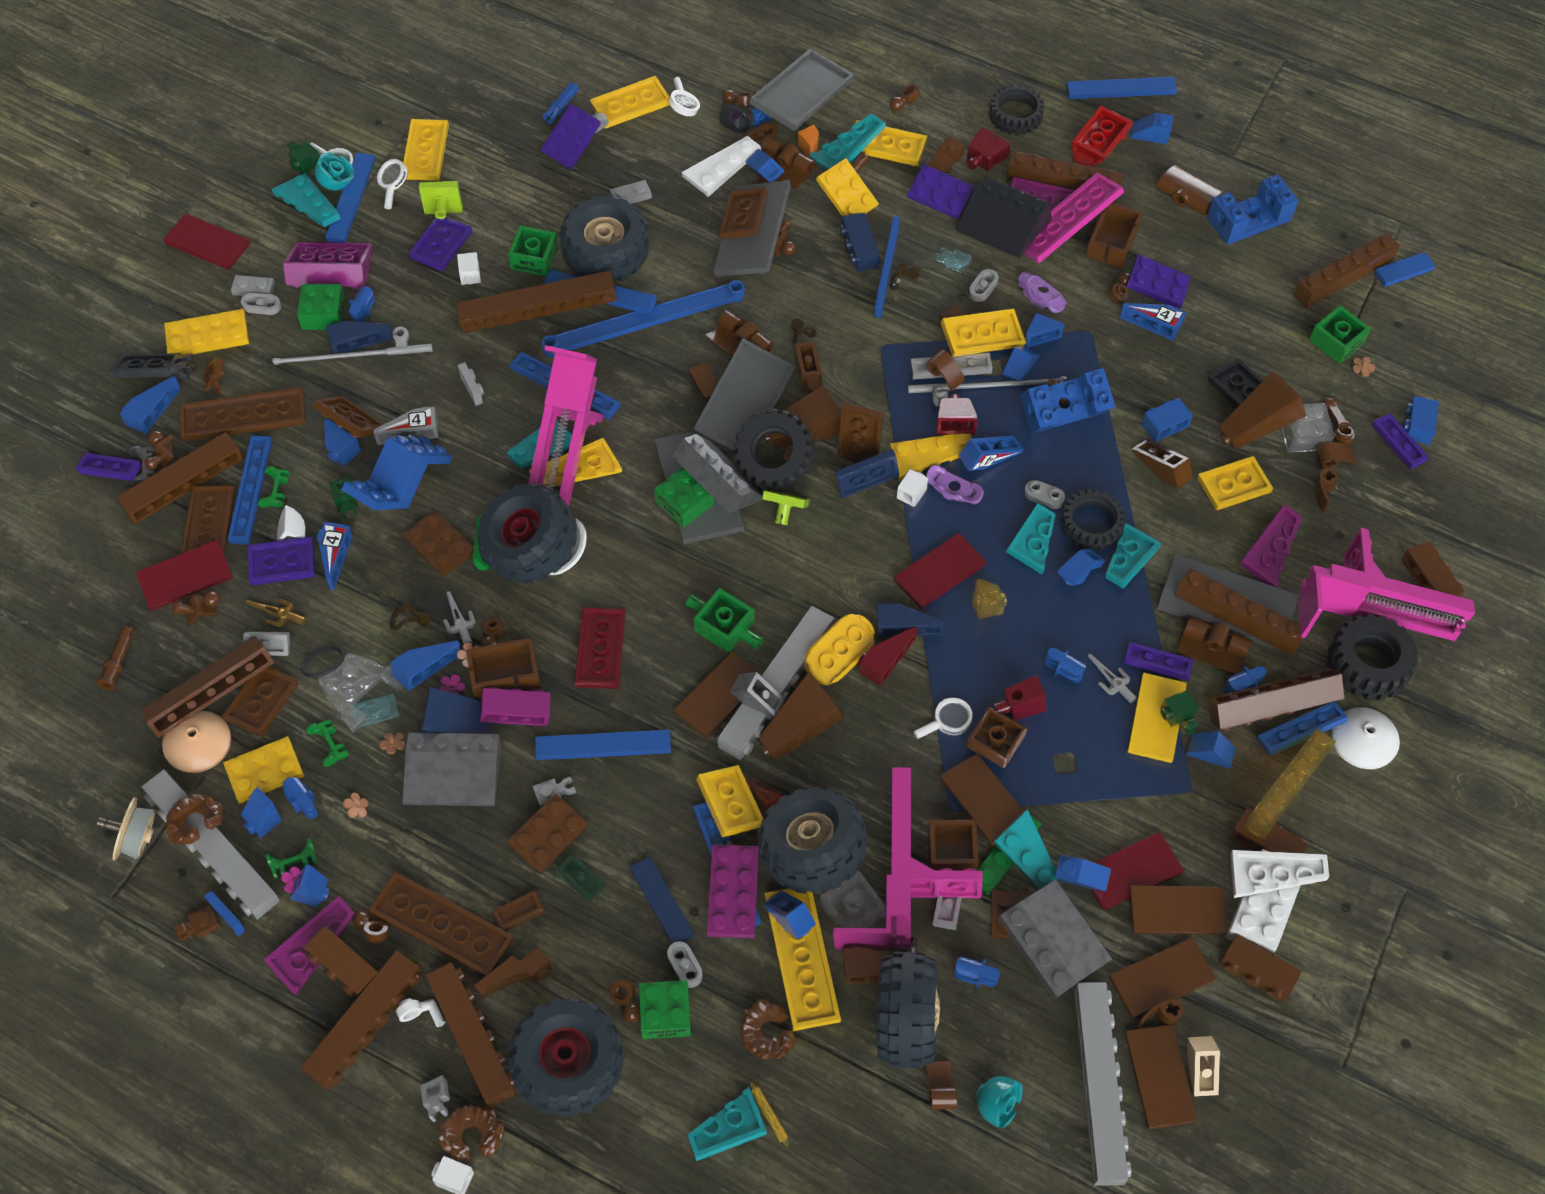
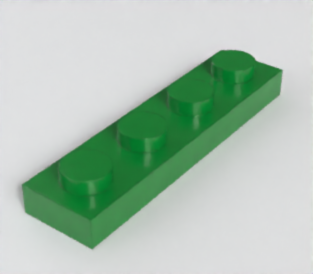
[977,817,1042,895]

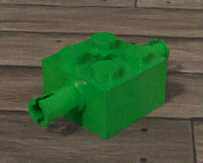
[685,588,764,653]

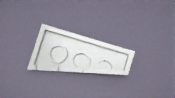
[682,136,761,197]
[1230,850,1329,898]

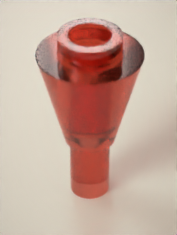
[747,779,783,810]

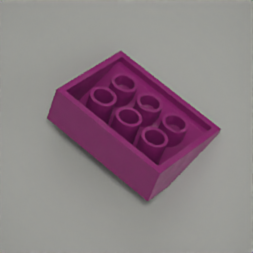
[283,242,373,289]

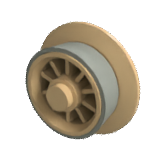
[96,797,155,861]

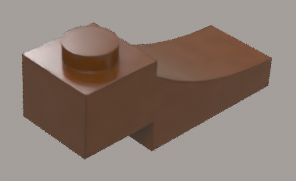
[914,136,965,181]
[474,947,552,999]

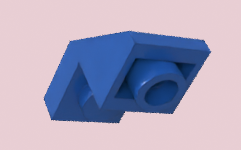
[745,149,785,182]
[1057,548,1105,586]

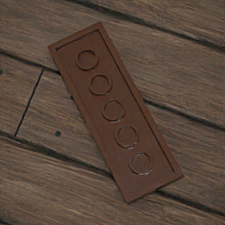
[180,387,306,442]
[368,872,514,977]

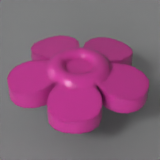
[439,675,465,695]
[281,867,300,893]

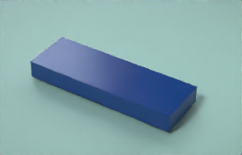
[1374,252,1435,287]

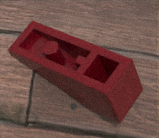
[858,627,918,686]

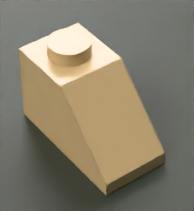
[1187,1036,1220,1096]

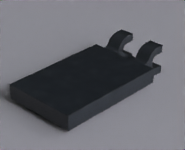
[109,353,195,379]
[1208,359,1263,408]

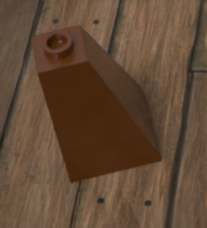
[1219,371,1306,449]
[765,385,841,449]
[759,672,844,761]

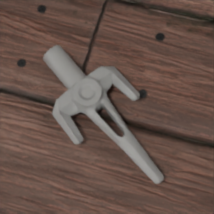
[443,591,476,644]
[1088,654,1137,703]

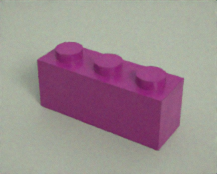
[480,687,550,726]

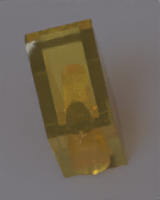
[972,579,1007,620]

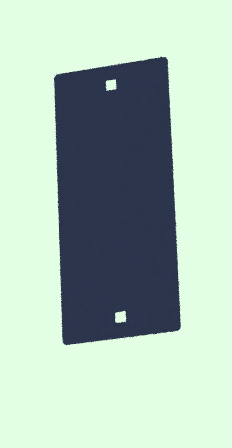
[881,331,1192,812]

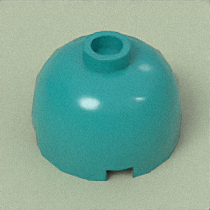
[314,152,354,191]
[976,1076,1023,1128]

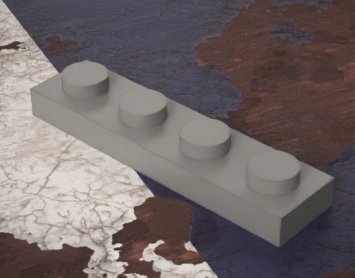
[910,353,993,380]

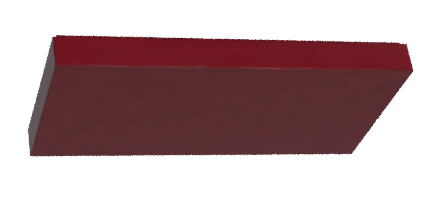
[163,213,251,270]
[894,533,986,610]
[136,539,233,611]
[575,607,626,689]
[1089,832,1184,911]

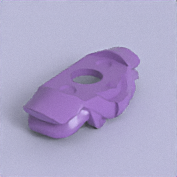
[1018,271,1067,313]
[927,465,984,504]

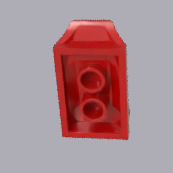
[1072,106,1133,167]

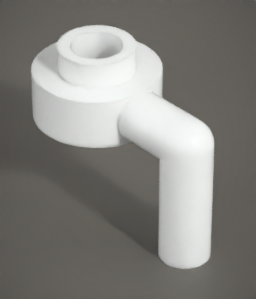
[396,998,445,1027]

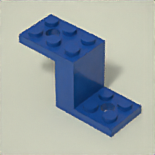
[342,435,453,510]

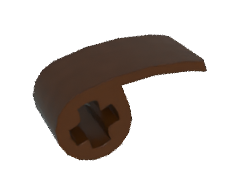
[926,350,965,391]
[1315,442,1357,469]
[1314,468,1338,512]
[1136,999,1184,1029]
[926,1061,957,1110]

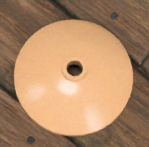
[162,710,231,773]

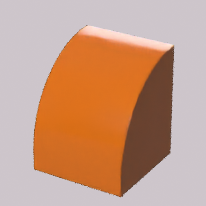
[798,125,819,157]

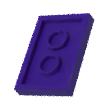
[540,103,601,170]
[907,164,975,220]
[409,217,472,272]
[1126,254,1191,309]
[248,537,315,585]

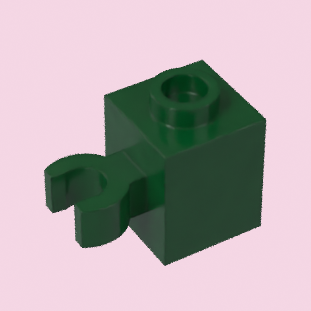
[287,140,319,174]
[329,477,359,518]
[1160,690,1199,735]

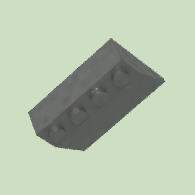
[673,434,764,513]
[403,733,502,806]
[998,880,1112,1000]

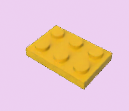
[816,158,879,216]
[1197,456,1273,511]
[223,736,304,804]
[696,765,764,838]

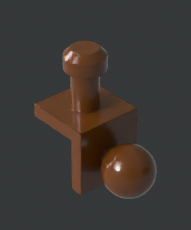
[775,219,796,257]
[145,431,174,470]
[171,591,220,625]

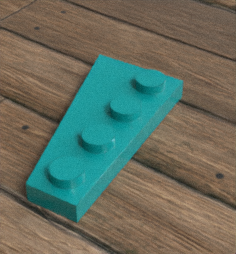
[809,113,886,171]
[271,173,341,227]

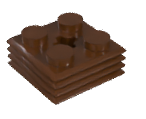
[966,707,1027,768]

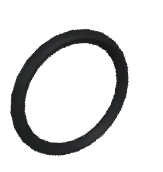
[300,646,345,678]

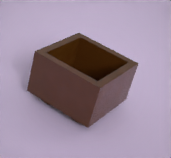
[927,820,978,871]

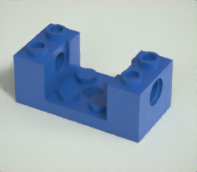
[1207,174,1299,245]
[1019,368,1116,434]

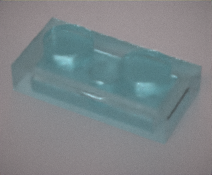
[350,694,400,728]

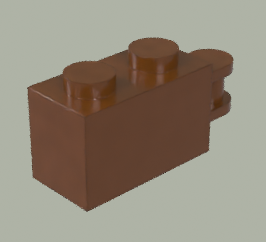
[794,342,822,394]

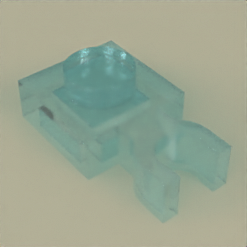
[935,247,971,273]

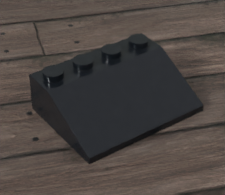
[956,176,1052,258]

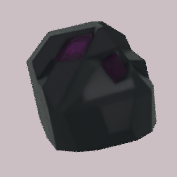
[719,103,751,133]

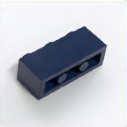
[839,212,880,272]

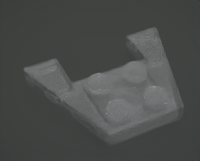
[318,653,404,733]

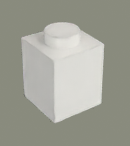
[457,252,481,285]
[897,469,928,507]
[432,1156,474,1194]

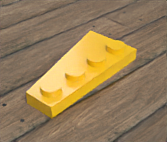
[890,434,972,481]
[529,438,622,488]

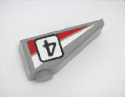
[374,407,439,445]

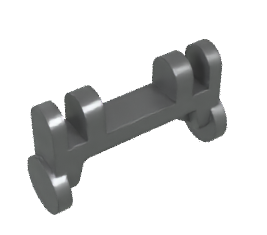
[130,446,156,486]

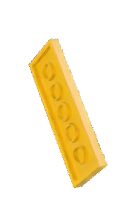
[765,888,841,1031]

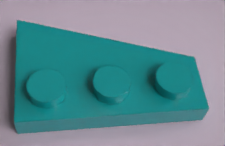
[506,421,572,469]
[1006,503,1056,574]
[1106,523,1161,588]
[993,810,1057,891]
[687,1087,767,1161]

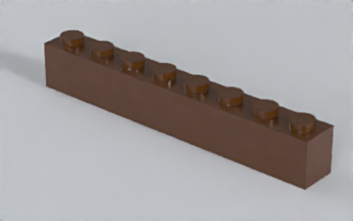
[456,270,617,333]

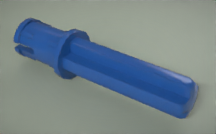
[543,82,579,124]

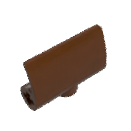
[761,136,816,189]
[1156,165,1223,216]
[705,310,774,357]
[1176,616,1252,675]

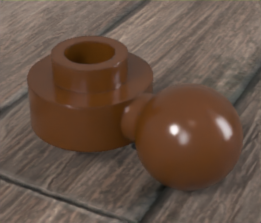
[890,84,920,111]
[722,90,754,106]
[1108,272,1130,304]
[481,618,504,647]
[352,911,388,943]
[610,979,641,1023]

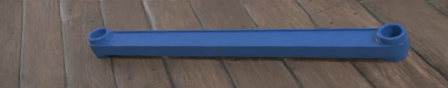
[541,280,745,358]

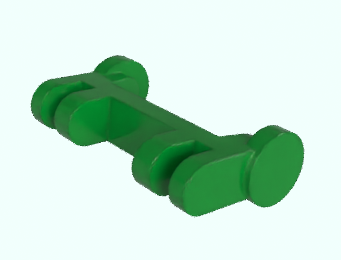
[258,466,290,508]
[306,720,349,767]
[265,838,318,879]

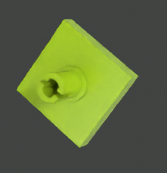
[419,181,463,219]
[762,490,810,525]

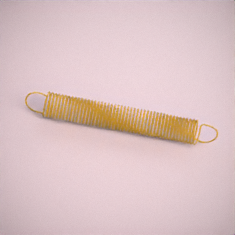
[750,1083,789,1146]

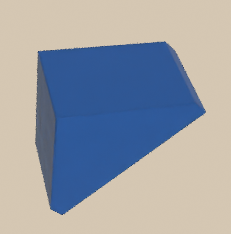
[1024,313,1064,348]
[1002,346,1039,381]
[1186,731,1236,769]

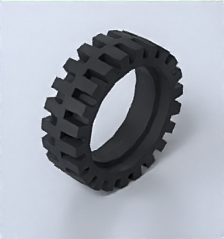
[989,84,1045,135]
[1061,489,1125,551]

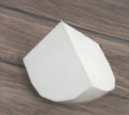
[277,505,305,541]

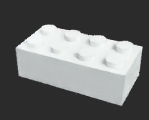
[1226,849,1301,954]

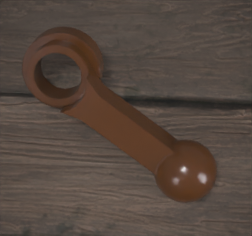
[1321,397,1355,445]

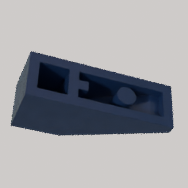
[325,321,393,354]
[877,602,944,637]

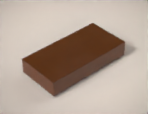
[688,362,718,402]
[492,890,545,932]

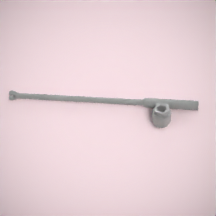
[272,326,433,365]
[908,376,1066,407]

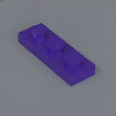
[1372,413,1428,470]
[76,453,142,482]
[1124,642,1194,681]

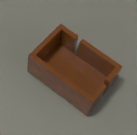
[1086,203,1143,269]
[466,638,541,700]

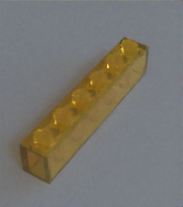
[1244,729,1336,840]

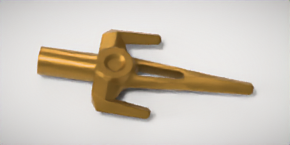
[246,599,306,627]

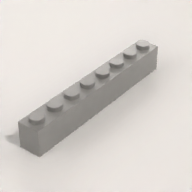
[718,606,834,761]
[142,770,280,920]
[1074,982,1131,1186]

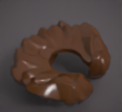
[165,793,223,844]
[739,999,797,1060]
[438,1104,504,1163]

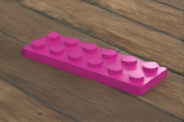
[1024,173,1124,264]

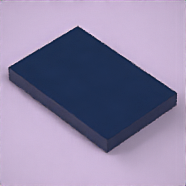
[835,449,899,498]
[421,687,491,734]

